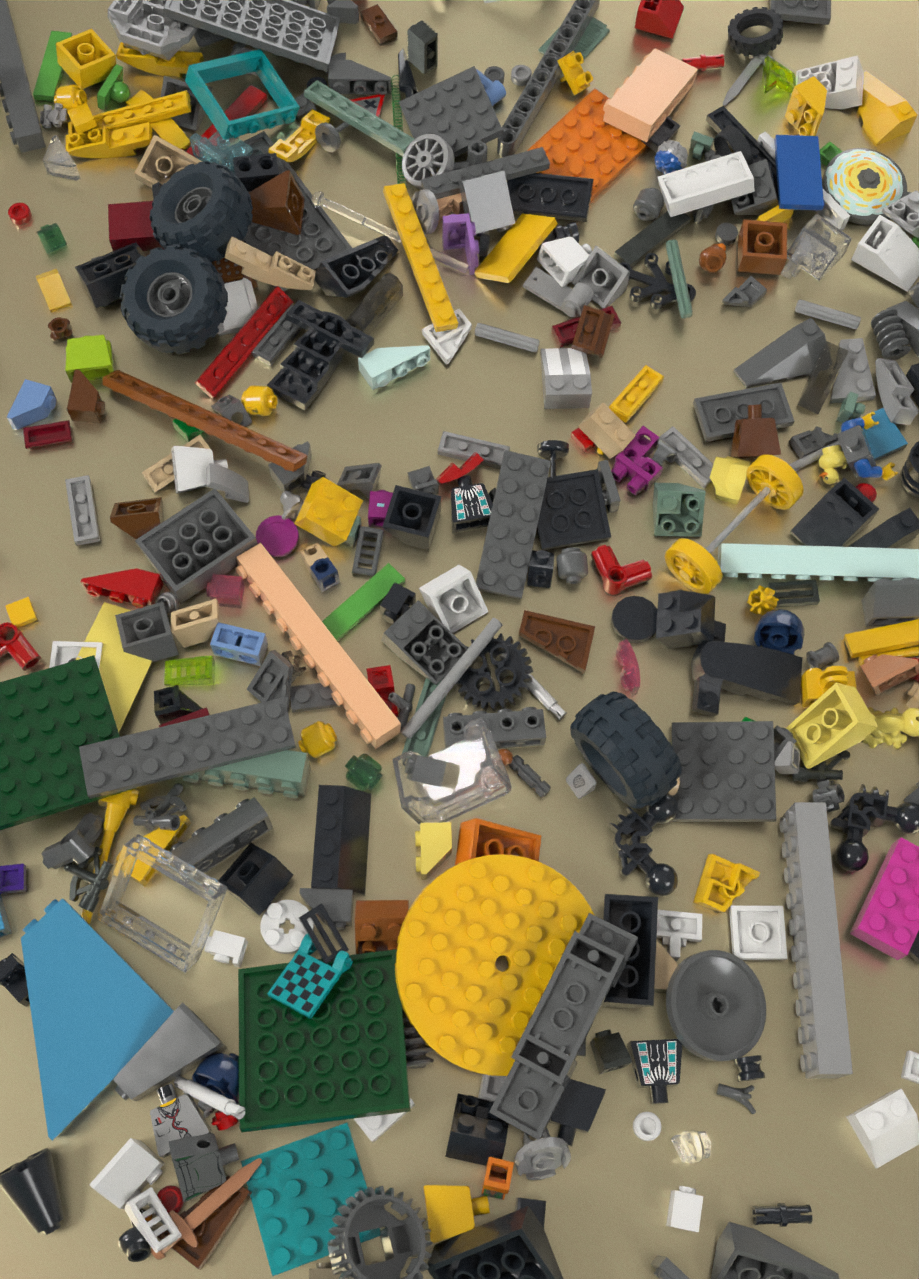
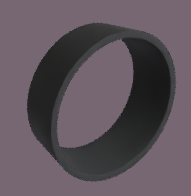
[714,125,753,165]

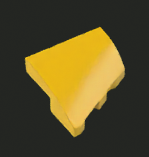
[693,854,760,912]

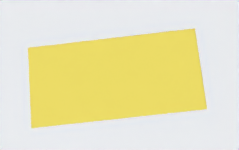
[76,602,152,732]

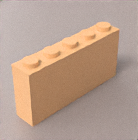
[603,48,698,142]

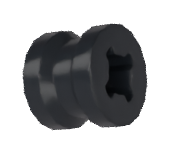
[734,1055,765,1082]

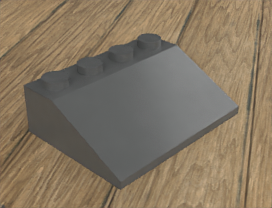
[135,489,258,604]

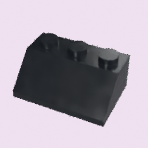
[75,242,146,308]

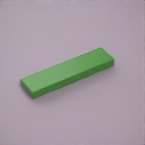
[33,31,72,102]
[322,563,405,642]

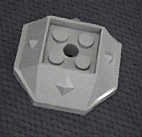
[108,0,198,61]

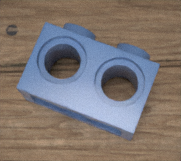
[210,622,268,666]

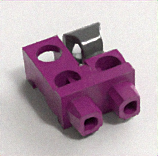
[611,426,678,495]

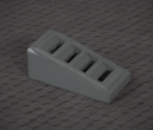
[352,526,384,576]

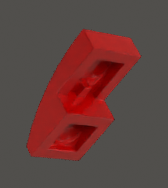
[436,452,484,484]
[366,665,398,717]

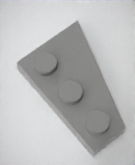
[829,338,876,404]

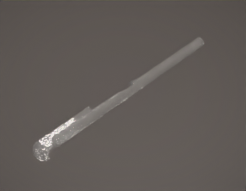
[312,191,469,274]

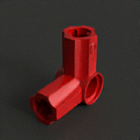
[591,545,652,595]
[0,622,41,671]

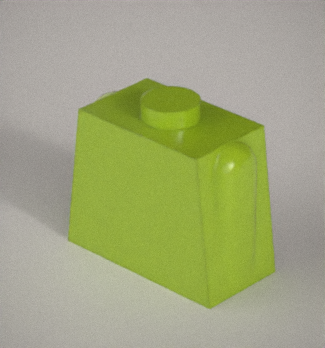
[65,335,114,383]

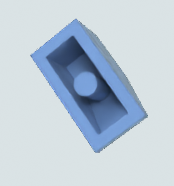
[7,379,57,430]

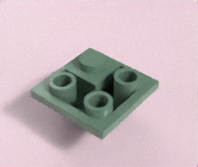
[653,483,706,537]

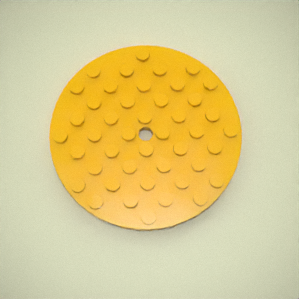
[395,854,594,1076]

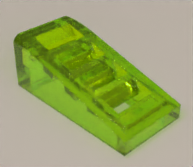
[164,656,215,686]

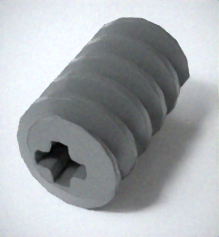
[871,308,911,360]
[403,1010,434,1069]

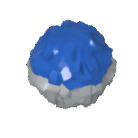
[655,140,688,175]

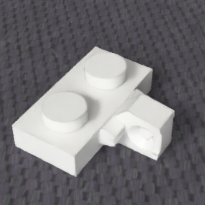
[657,910,702,961]

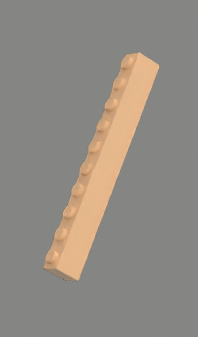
[236,543,401,749]

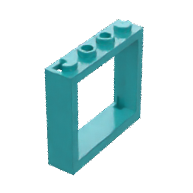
[185,49,300,140]

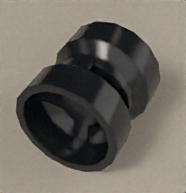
[552,222,579,243]

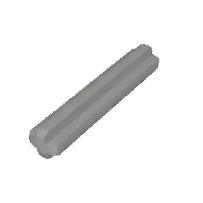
[795,299,861,329]
[475,323,540,352]

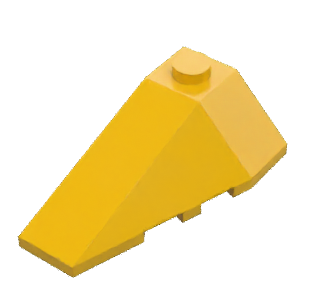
[858,71,917,147]

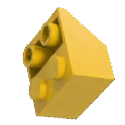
[785,76,827,136]

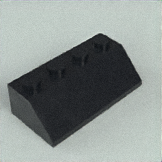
[311,785,371,895]
[602,894,658,1008]

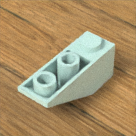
[358,345,430,390]

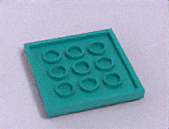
[241,1123,381,1276]

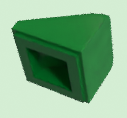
[172,419,204,442]

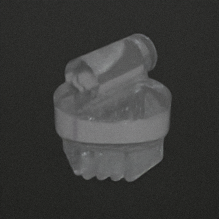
[671,1130,712,1164]

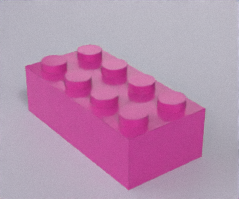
[850,837,919,960]

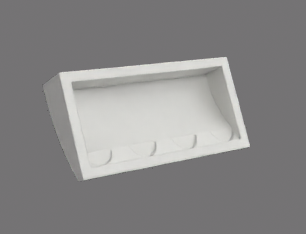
[657,151,755,217]

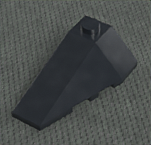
[314,234,399,298]

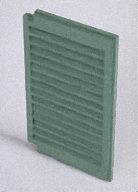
[538,17,610,59]

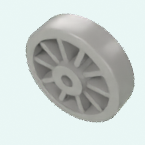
[402,134,454,190]

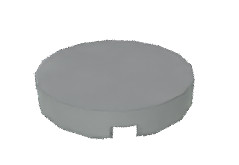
[411,189,439,234]

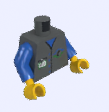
[837,412,898,481]

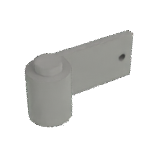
[522,267,594,317]

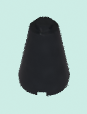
[0,1148,64,1235]

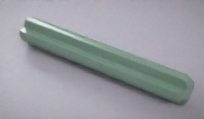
[666,239,693,319]

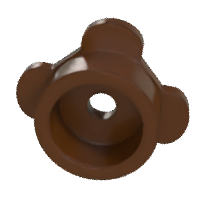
[48,317,73,341]

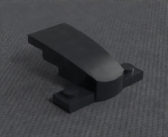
[267,300,374,410]
[691,620,803,717]

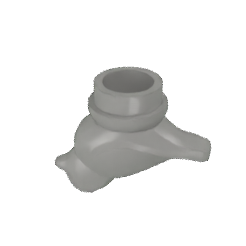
[280,491,304,520]

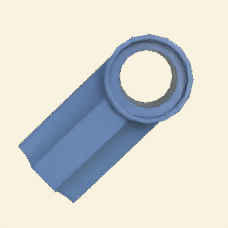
[477,69,506,106]

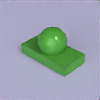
[97,64,130,111]

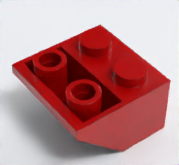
[635,0,684,39]

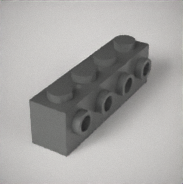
[443,707,546,753]

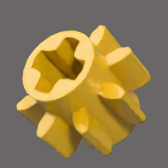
[747,585,779,616]

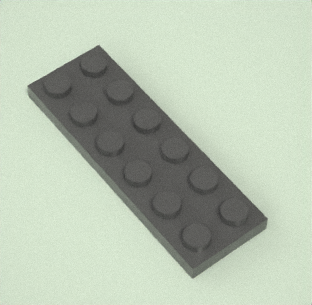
[476,450,551,600]

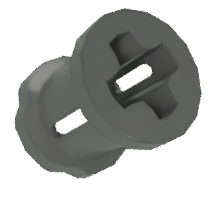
[806,642,839,669]

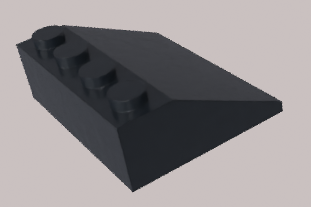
[427,1206,563,1279]

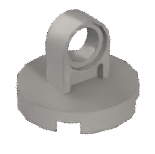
[514,1127,571,1180]

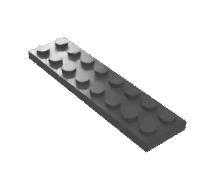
[79,697,296,799]

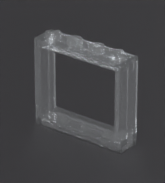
[97,834,228,973]

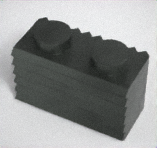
[407,20,438,74]

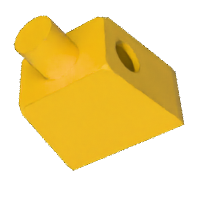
[423,1185,490,1243]

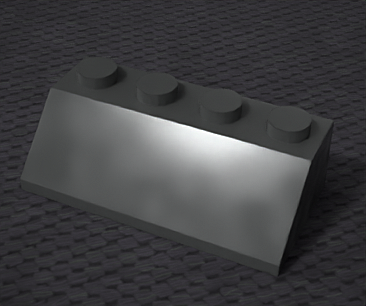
[166,797,273,886]

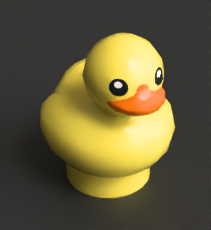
[819,445,848,484]

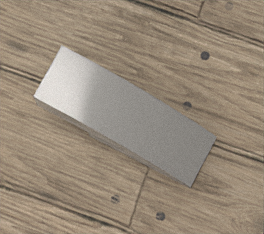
[875,358,919,425]

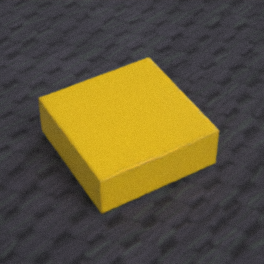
[5,597,38,628]

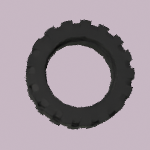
[728,7,783,57]

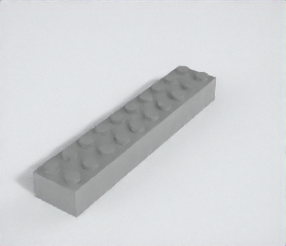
[780,802,853,1079]

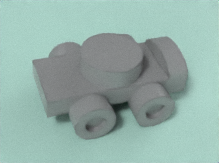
[40,103,70,128]

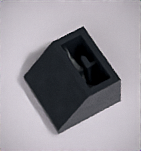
[445,1093,509,1167]

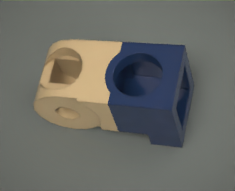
[300,543,340,592]

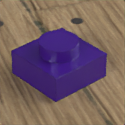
[0,863,26,894]

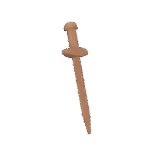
[151,1158,262,1260]

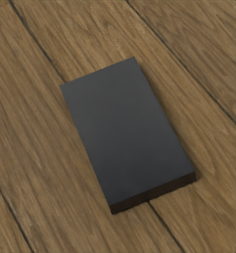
[507,173,594,222]

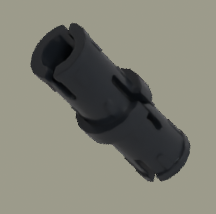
[752,1203,813,1227]

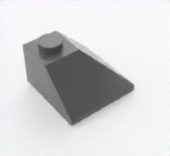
[115,602,179,662]

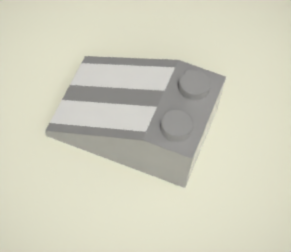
[540,348,592,409]

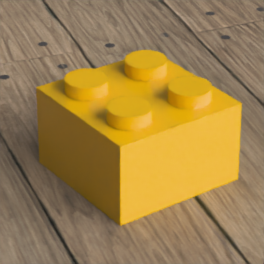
[56,29,116,89]
[294,477,363,547]

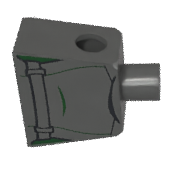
[169,1133,239,1202]

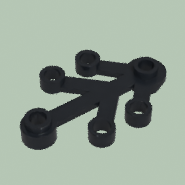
[620,253,696,309]

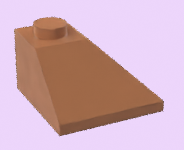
[861,654,919,695]

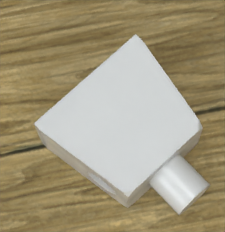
[537,237,592,287]
[171,446,228,494]

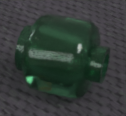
[345,753,383,791]

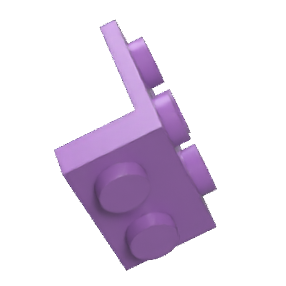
[442,213,479,275]

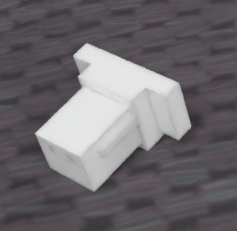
[197,1101,215,1118]

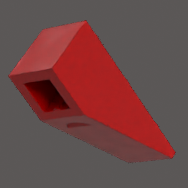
[80,568,164,608]

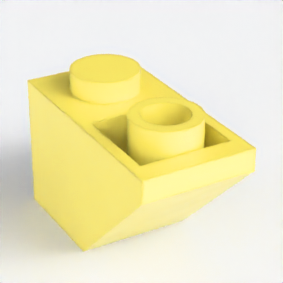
[415,822,452,880]

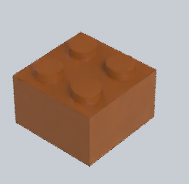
[737,219,787,275]

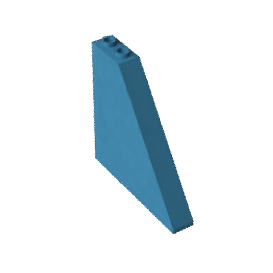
[21,898,174,1141]

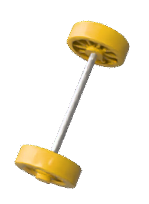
[665,454,804,594]

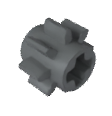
[812,779,845,812]

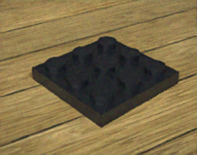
[537,469,611,550]

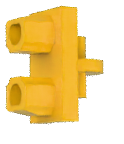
[557,51,593,95]

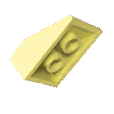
[786,682,878,769]

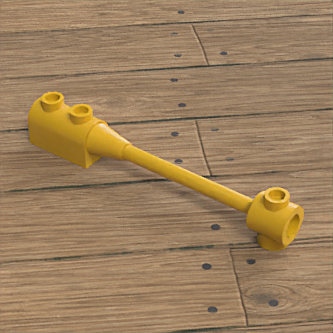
[81,789,139,924]

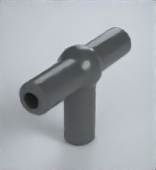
[388,683,416,731]

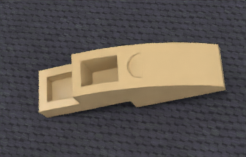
[225,237,316,290]

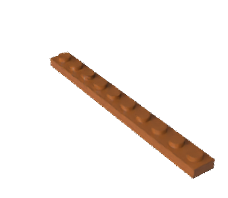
[103,370,307,472]

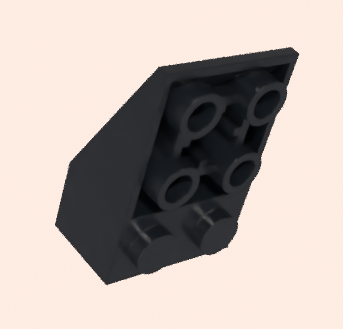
[790,478,879,547]

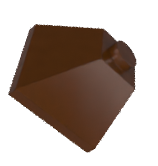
[110,497,164,540]

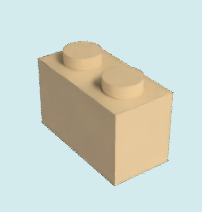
[578,402,636,459]

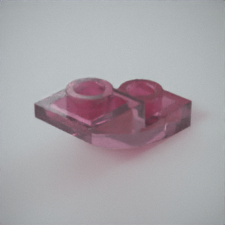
[616,639,640,696]

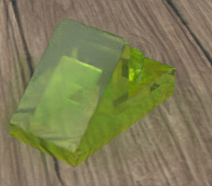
[762,55,796,94]

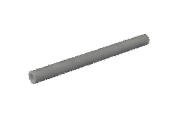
[401,618,503,740]

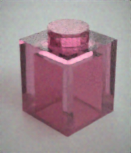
[207,574,245,608]

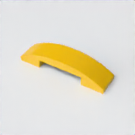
[125,90,192,151]
[268,109,330,162]

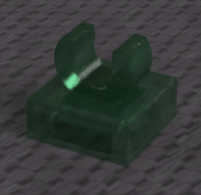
[36,223,67,254]

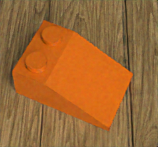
[455,818,541,865]

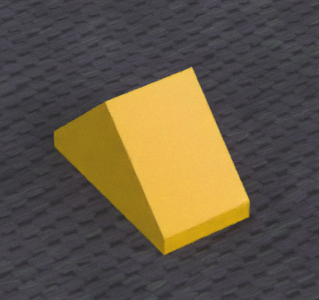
[36,269,72,312]

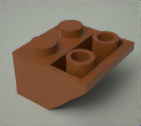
[355,900,409,954]

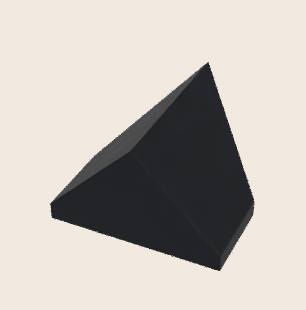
[154,685,203,725]

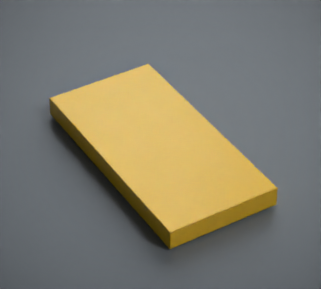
[474,213,558,283]

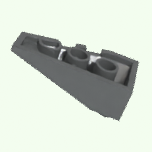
[733,318,832,388]
[711,1222,839,1279]

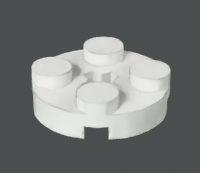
[260,900,314,954]

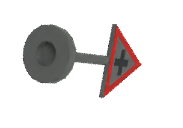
[315,94,385,152]

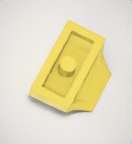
[709,456,750,505]

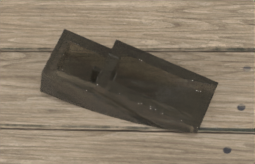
[797,341,848,414]

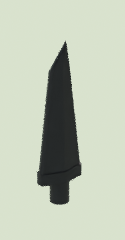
[398,48,418,98]

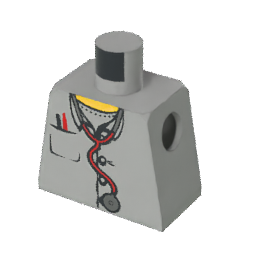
[150,1084,213,1158]

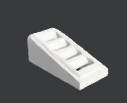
[124,1187,182,1253]

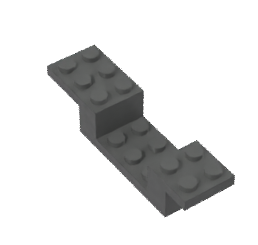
[490,913,638,1139]

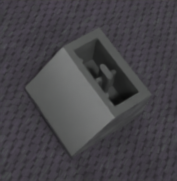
[731,159,779,215]
[862,577,919,627]

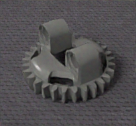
[327,1186,433,1279]

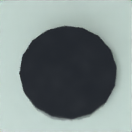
[611,596,657,643]

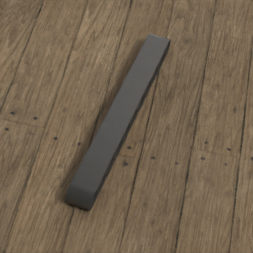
[497,0,600,157]

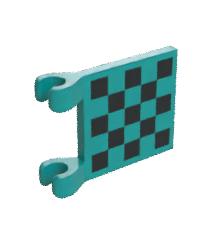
[267,934,353,1019]

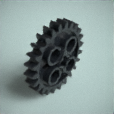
[455,633,533,712]

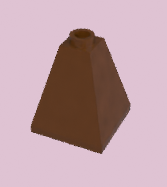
[249,170,305,235]

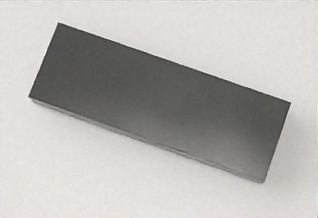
[252,305,302,367]

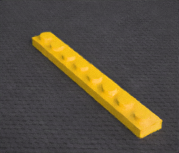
[383,183,458,332]

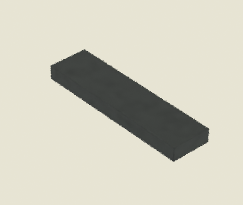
[614,211,691,268]

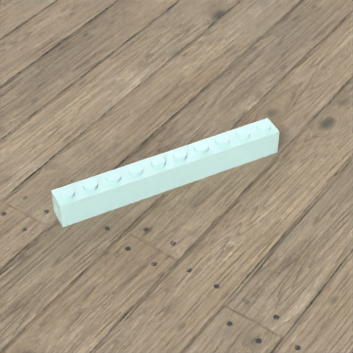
[718,543,919,582]

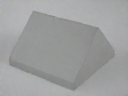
[572,246,630,308]

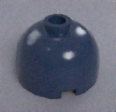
[754,609,805,655]
[192,1053,239,1105]

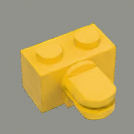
[800,666,856,707]

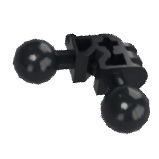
[830,784,919,872]
[609,793,679,896]

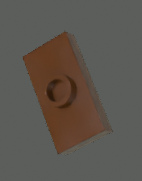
[360,4,398,44]

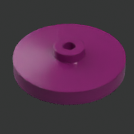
[256,515,299,557]

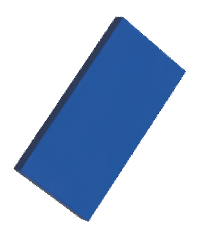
[774,135,824,210]

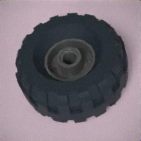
[149,161,253,262]
[120,245,228,354]
[570,691,682,809]

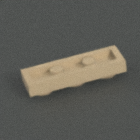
[141,435,214,493]

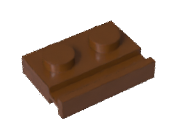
[571,305,615,358]

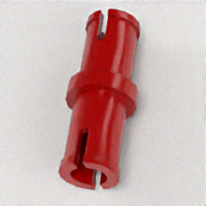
[682,53,725,72]

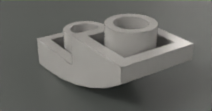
[206,463,249,503]

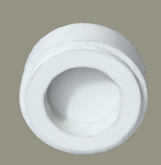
[633,1112,661,1141]

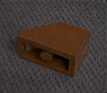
[67,370,105,423]

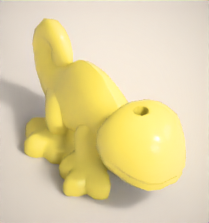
[862,707,919,749]

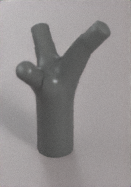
[716,1083,756,1114]

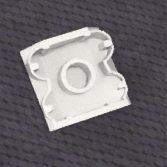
[218,277,258,336]

